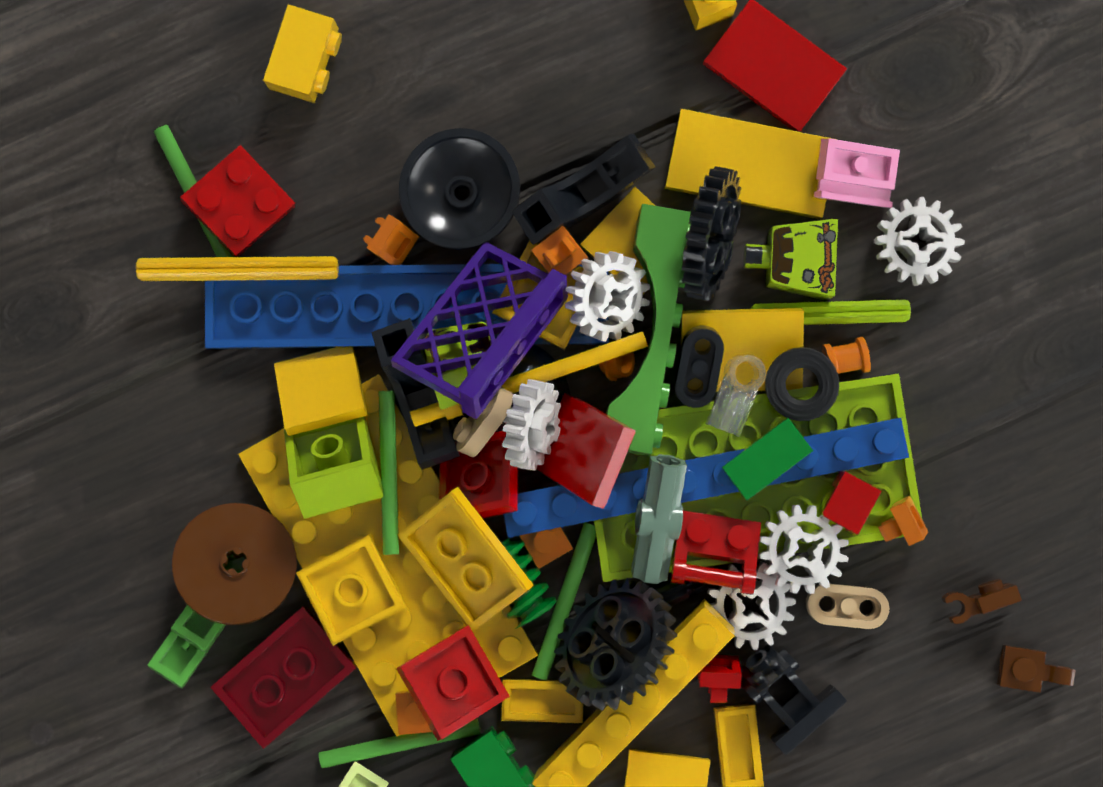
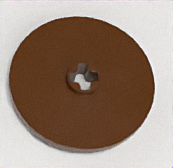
[172,503,297,625]

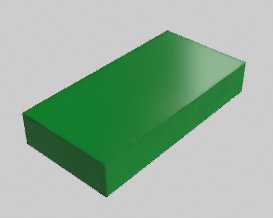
[721,418,813,501]

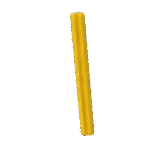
[136,256,339,281]

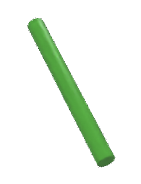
[154,125,233,257]
[378,391,399,555]
[532,522,596,680]
[319,718,481,768]

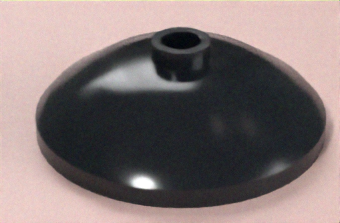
[399,128,521,250]

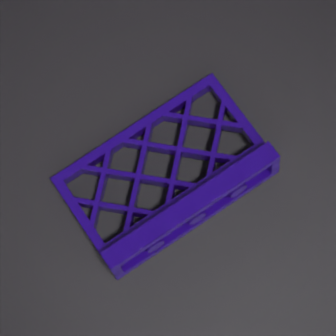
[391,242,568,420]

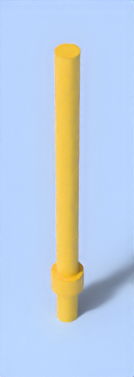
[410,331,648,427]

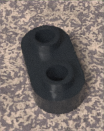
[674,325,724,408]

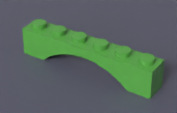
[606,204,691,456]

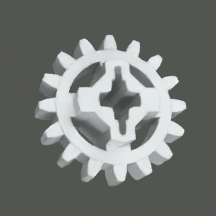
[874,197,965,286]
[565,251,650,342]
[502,379,561,471]
[758,505,849,594]
[707,561,796,650]

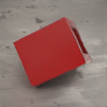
[822,471,882,535]

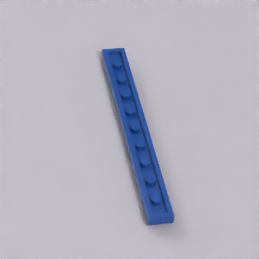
[503,418,909,538]

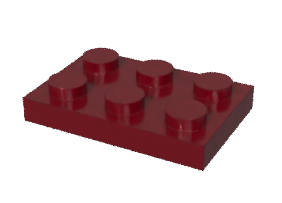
[210,606,357,749]

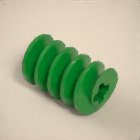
[501,537,557,629]

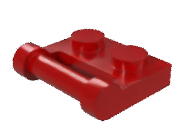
[671,510,761,595]

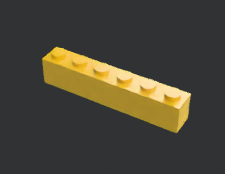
[532,599,735,787]

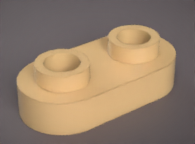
[453,387,513,457]
[806,583,889,629]

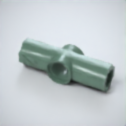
[631,454,687,584]

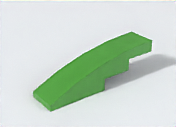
[148,554,246,689]

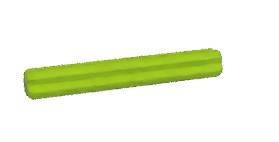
[751,299,911,325]

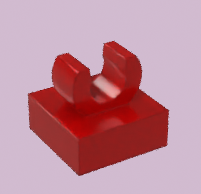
[698,655,742,703]

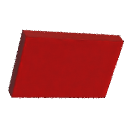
[703,0,847,132]
[537,393,636,509]

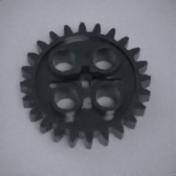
[682,166,741,301]
[554,578,677,711]

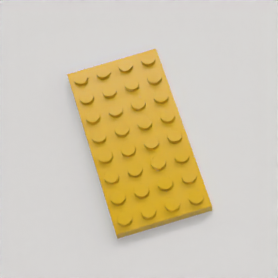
[238,374,538,737]

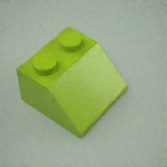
[284,416,384,519]

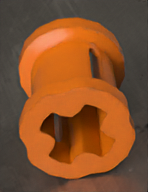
[822,337,871,374]

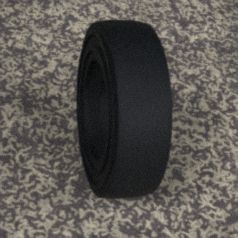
[765,347,839,421]

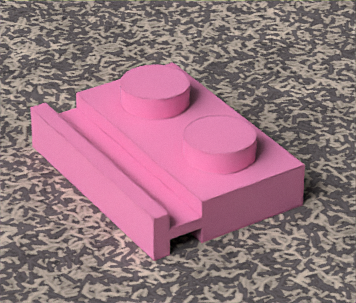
[814,138,900,208]

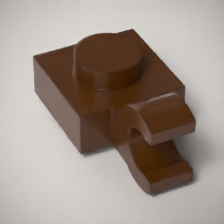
[942,579,1022,624]
[997,645,1076,693]

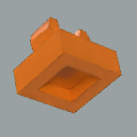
[363,214,419,265]
[531,225,588,276]
[878,496,928,546]

